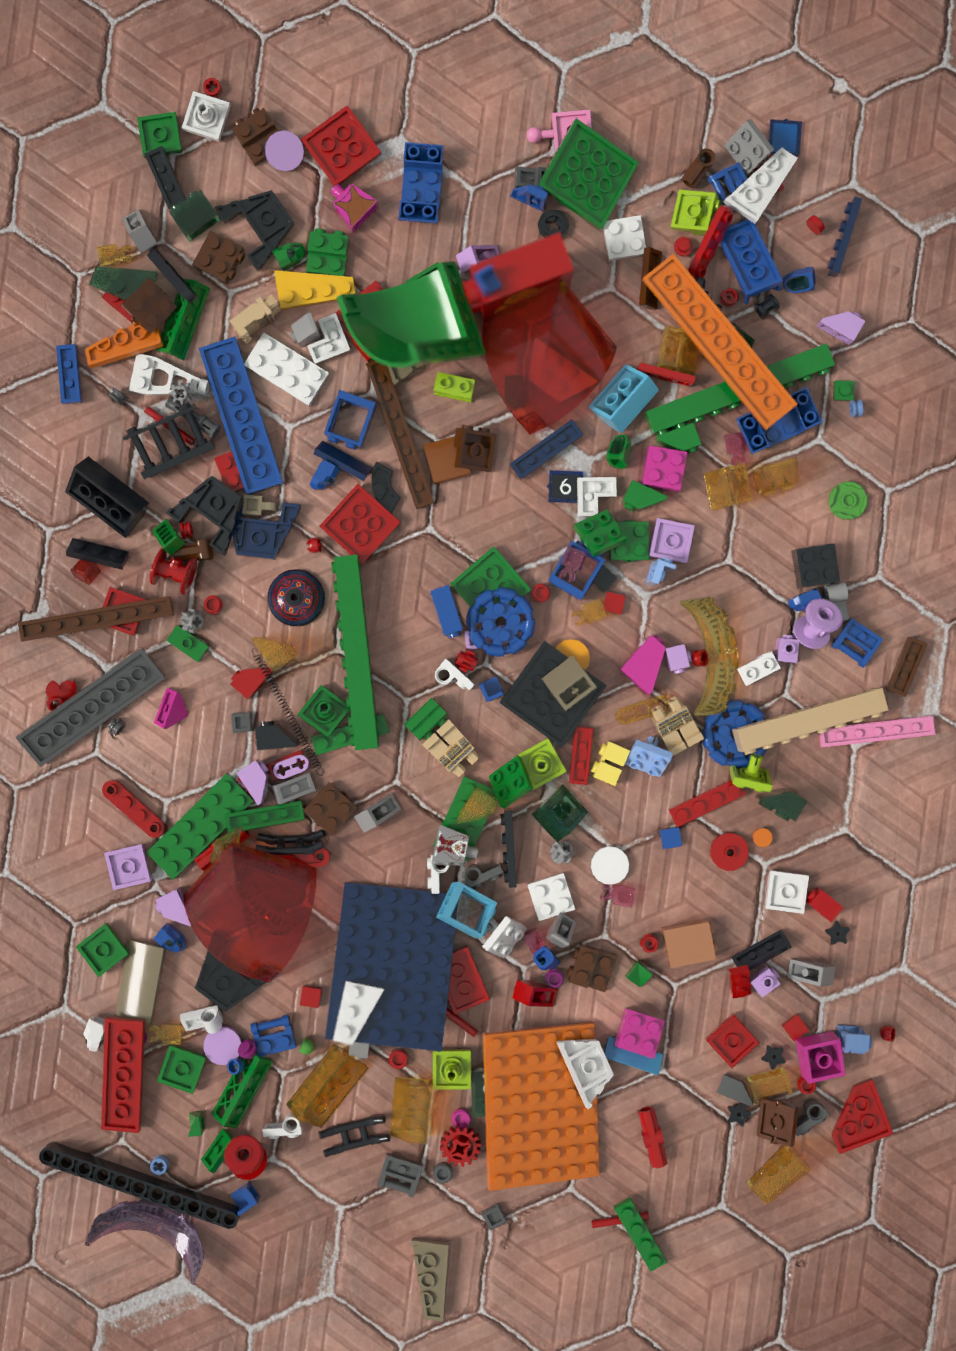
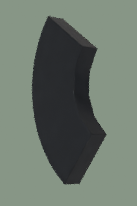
[372,462,401,514]

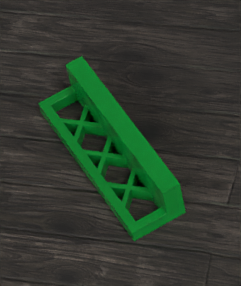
[156,279,210,360]
[211,1053,273,1128]

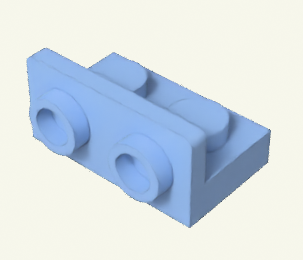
[645,557,677,586]

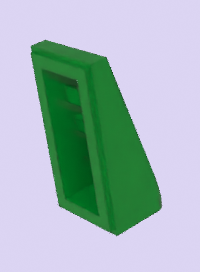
[152,519,185,556]

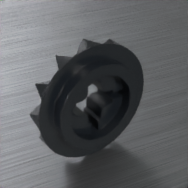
[538,210,569,238]

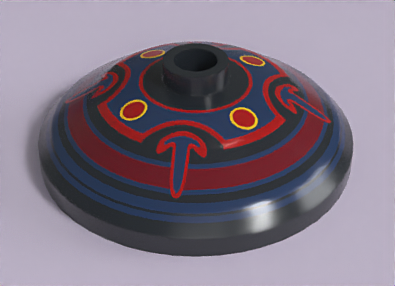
[267,569,325,627]

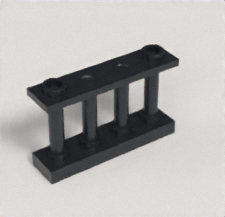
[123,402,215,480]

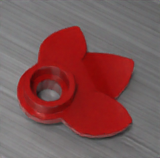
[46,680,76,711]

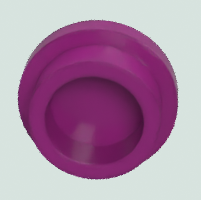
[545,968,564,988]
[238,1039,257,1059]

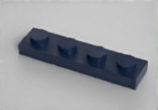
[827,196,862,278]
[510,419,583,480]

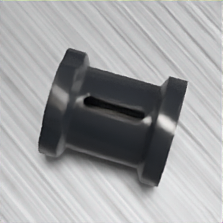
[754,294,780,320]

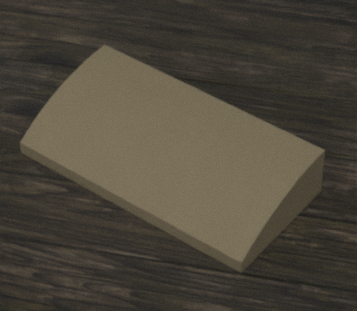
[115,939,166,1024]

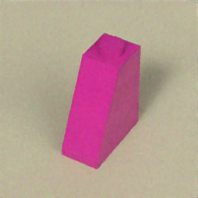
[619,635,666,695]

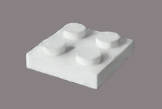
[603,215,646,261]
[764,870,809,914]
[527,872,575,921]

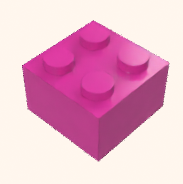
[641,446,687,493]
[614,1008,665,1059]
[796,1031,846,1084]

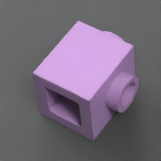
[775,635,799,663]
[664,644,692,674]
[750,965,780,998]

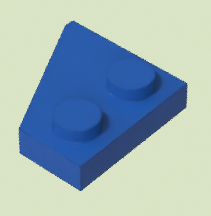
[510,185,548,212]

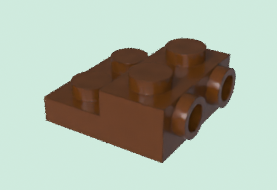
[232,108,279,166]
[192,231,245,284]
[453,425,497,472]
[566,943,617,992]

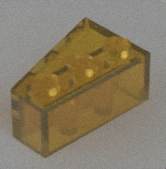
[747,1145,811,1205]

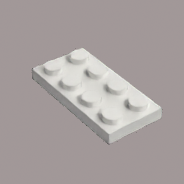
[244,332,329,406]

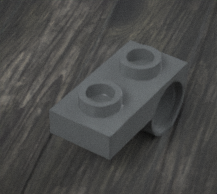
[464,863,503,889]
[796,1098,829,1137]

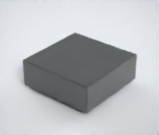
[231,712,253,733]
[481,1203,507,1230]

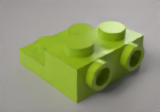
[671,190,721,236]

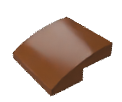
[424,436,471,484]

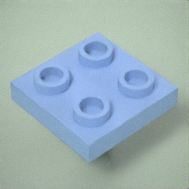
[625,736,673,777]

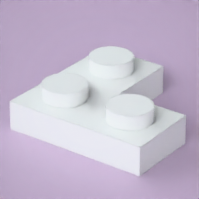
[307,313,350,364]
[577,477,617,517]

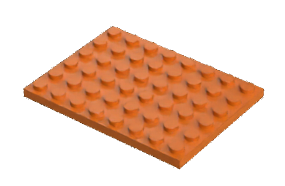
[483,1022,599,1191]

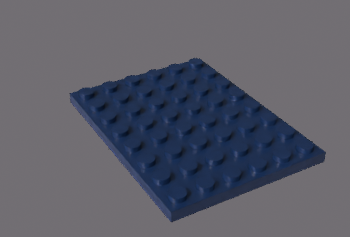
[325,882,458,1052]

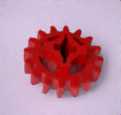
[440,1124,481,1167]

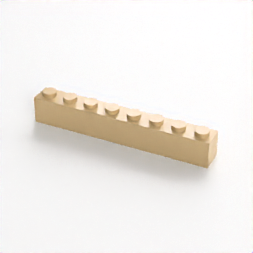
[732,688,888,755]

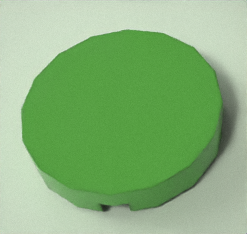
[828,481,868,520]

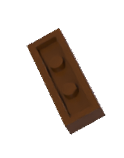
[639,247,662,310]
[886,636,927,697]

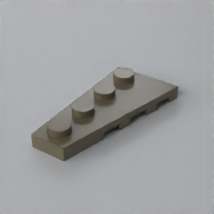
[411,1238,450,1322]

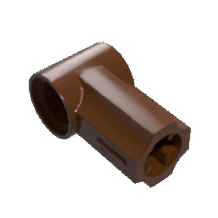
[681,148,715,189]
[174,539,214,561]

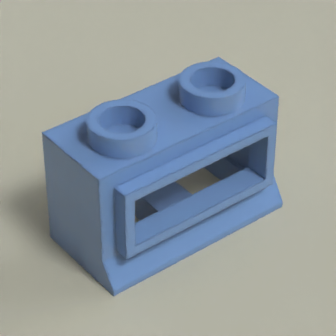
[836,1024,872,1054]

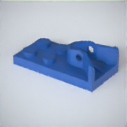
[719,219,783,305]

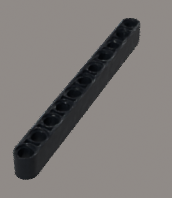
[39,1142,241,1229]

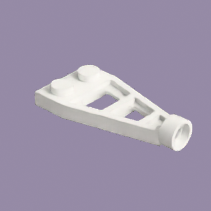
[129,354,210,396]

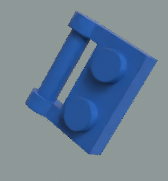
[707,162,747,210]
[831,618,883,668]
[250,1014,297,1056]

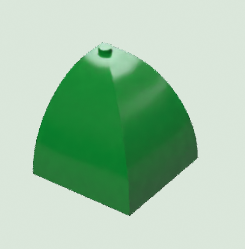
[336,262,486,367]

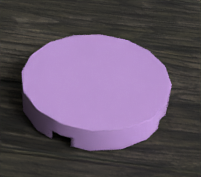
[265,131,304,171]
[203,1026,242,1065]

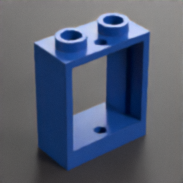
[324,390,377,450]
[548,540,605,601]
[430,585,463,638]

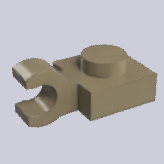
[242,495,278,516]

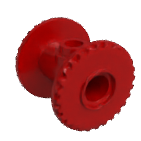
[149,548,197,595]
[224,1135,267,1180]

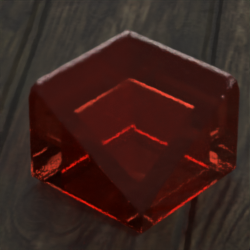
[70,560,101,585]

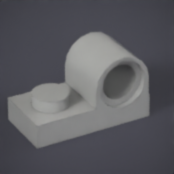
[822,582,849,621]
[271,773,316,804]

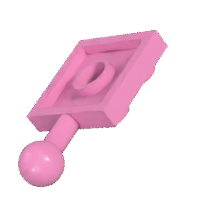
[527,110,592,153]

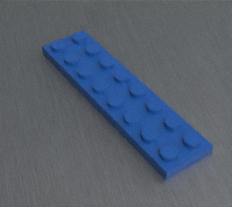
[199,336,284,495]

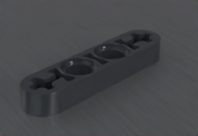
[147,248,198,304]

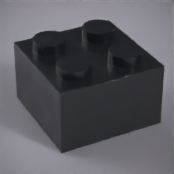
[792,543,840,588]

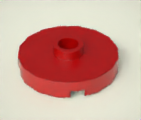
[710,833,749,871]

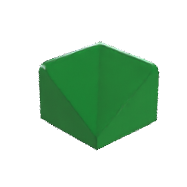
[625,961,653,987]
[188,1111,206,1137]

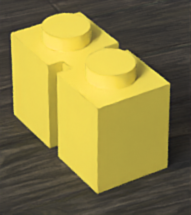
[591,741,630,786]

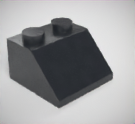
[255,721,300,750]

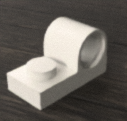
[435,659,474,690]

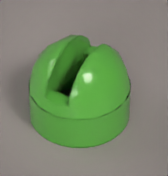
[299,1038,314,1055]

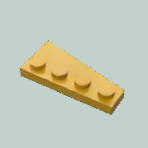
[274,270,356,310]

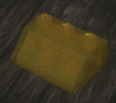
[390,1077,433,1144]

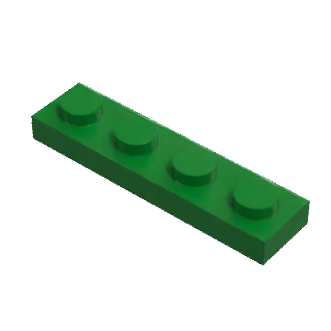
[311,714,390,755]
[224,801,305,833]
[614,1197,667,1272]

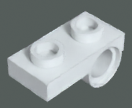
[737,651,781,686]
[427,853,449,894]
[180,1005,223,1034]
[262,1111,304,1139]

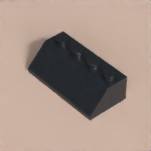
[65,456,149,538]

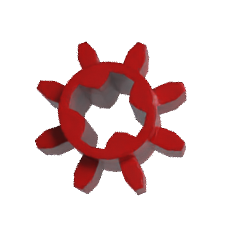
[455,648,478,673]

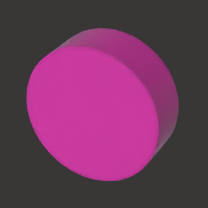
[452,1108,471,1128]

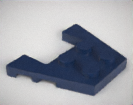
[233,502,301,560]

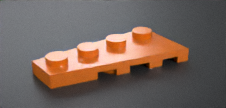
[85,320,164,369]

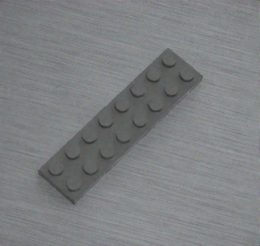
[16,647,166,767]

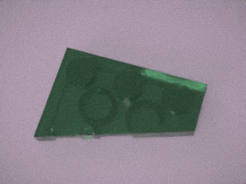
[89,266,159,301]

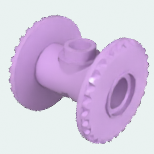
[793,598,843,649]

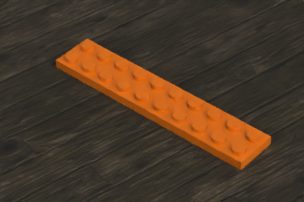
[642,254,797,430]

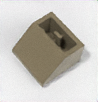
[542,655,596,711]

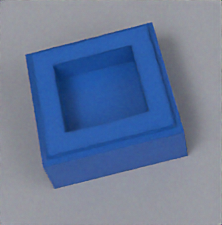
[659,827,682,849]

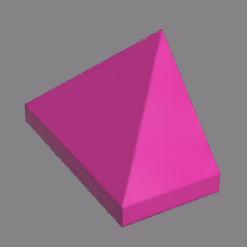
[154,687,189,729]

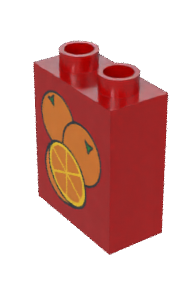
[462,232,574,323]

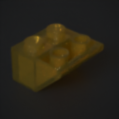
[656,326,698,375]
[704,463,753,511]

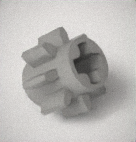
[169,380,194,405]
[179,608,204,633]
[549,840,575,864]

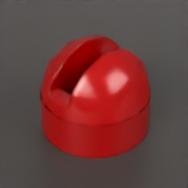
[306,537,322,553]
[880,1026,896,1042]

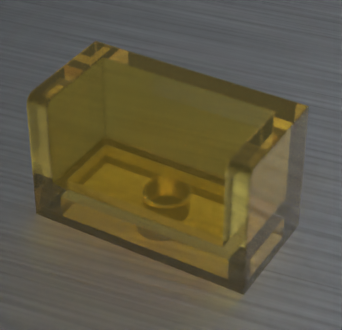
[746,1067,793,1104]

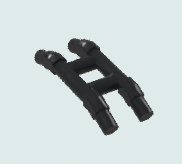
[254,829,326,857]
[318,1115,391,1158]

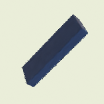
[313,441,373,481]

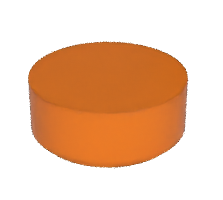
[752,827,773,847]

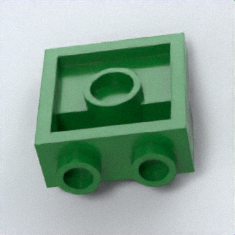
[306,228,349,276]

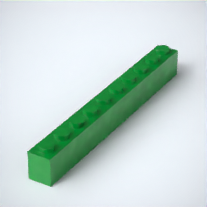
[644,343,835,436]
[331,555,380,750]

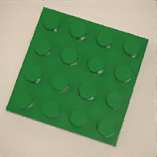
[538,118,639,230]

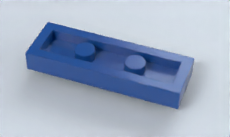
[56,344,82,405]

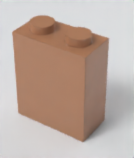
[661,919,718,968]

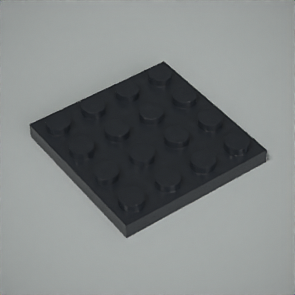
[500,640,607,748]

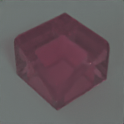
[523,928,544,954]

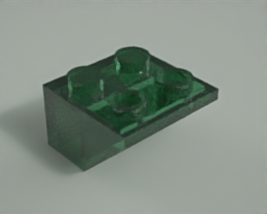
[169,189,221,242]
[755,788,808,821]

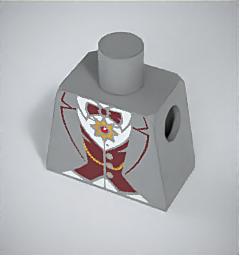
[431,825,478,866]

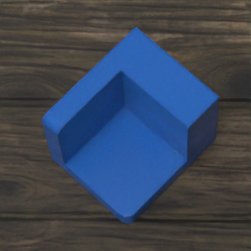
[474,264,502,298]
[479,677,504,702]
[231,1181,260,1216]

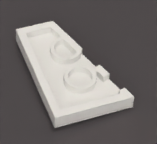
[333,981,384,1045]

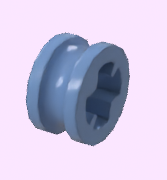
[849,399,863,418]
[150,1155,169,1175]

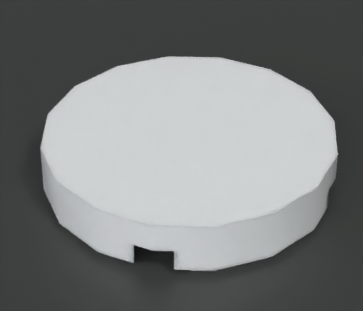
[591,846,629,885]

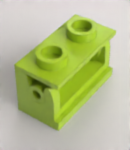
[433,372,475,403]

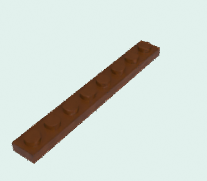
[366,360,434,510]
[18,596,174,642]

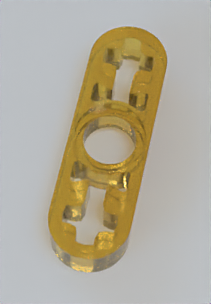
[615,695,669,725]

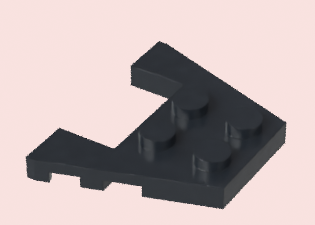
[214,190,294,272]
[166,476,244,556]
[195,930,276,1012]

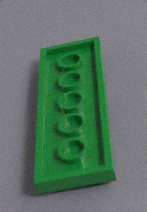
[146,773,254,880]

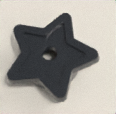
[825,921,850,945]
[761,1045,786,1070]
[727,1102,751,1127]

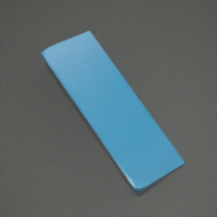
[603,1036,663,1075]

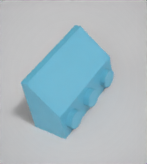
[588,364,659,433]

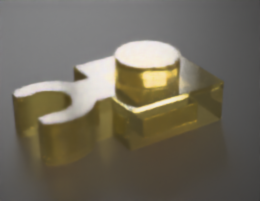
[97,244,133,267]
[571,598,608,626]
[148,1024,182,1045]

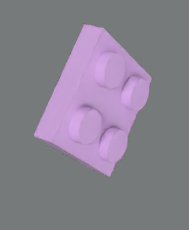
[649,518,695,564]
[104,843,152,890]

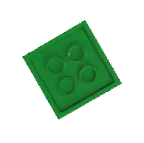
[450,546,531,620]

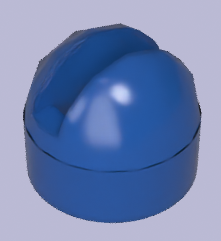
[227,1058,244,1075]

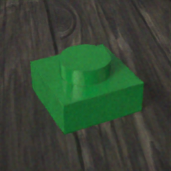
[833,380,855,401]

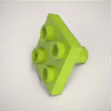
[514,738,567,790]
[729,753,773,792]
[433,1049,471,1090]

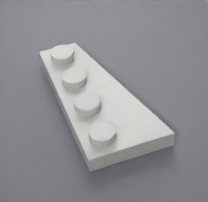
[723,148,798,224]

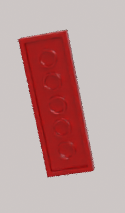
[101,1016,145,1133]

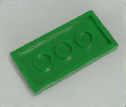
[433,776,496,862]

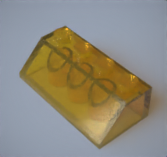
[286,1044,368,1128]

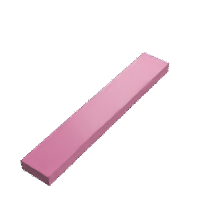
[819,715,936,747]

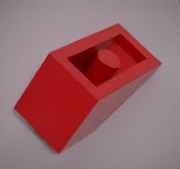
[230,667,275,699]
[806,887,844,922]
[512,980,558,1007]

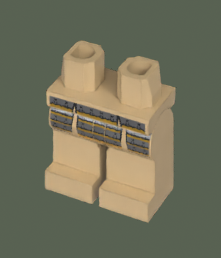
[230,294,281,345]
[651,696,704,756]
[422,719,479,777]

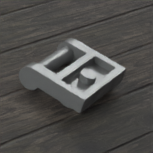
[377,1153,424,1198]

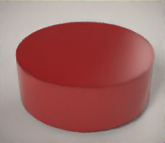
[806,215,825,235]
[389,1048,408,1069]

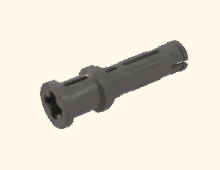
[165,396,221,440]

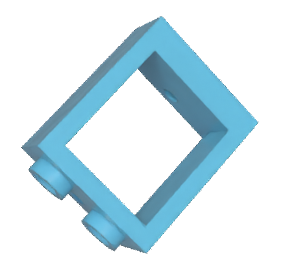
[436,881,497,938]

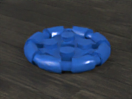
[466,587,536,657]
[702,700,767,769]

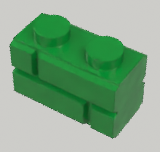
[404,697,448,740]

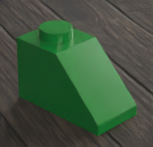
[655,423,701,455]
[621,480,667,512]

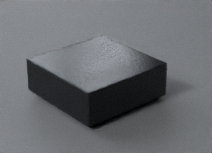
[593,565,617,592]

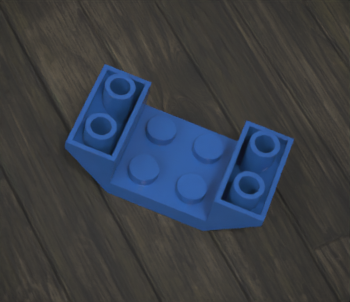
[398,142,444,224]
[736,387,823,455]

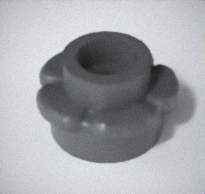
[108,718,126,736]

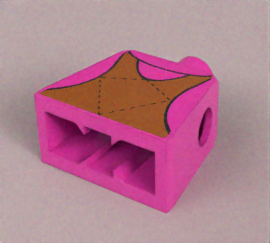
[331,184,378,233]

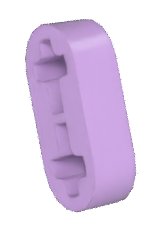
[273,754,310,779]

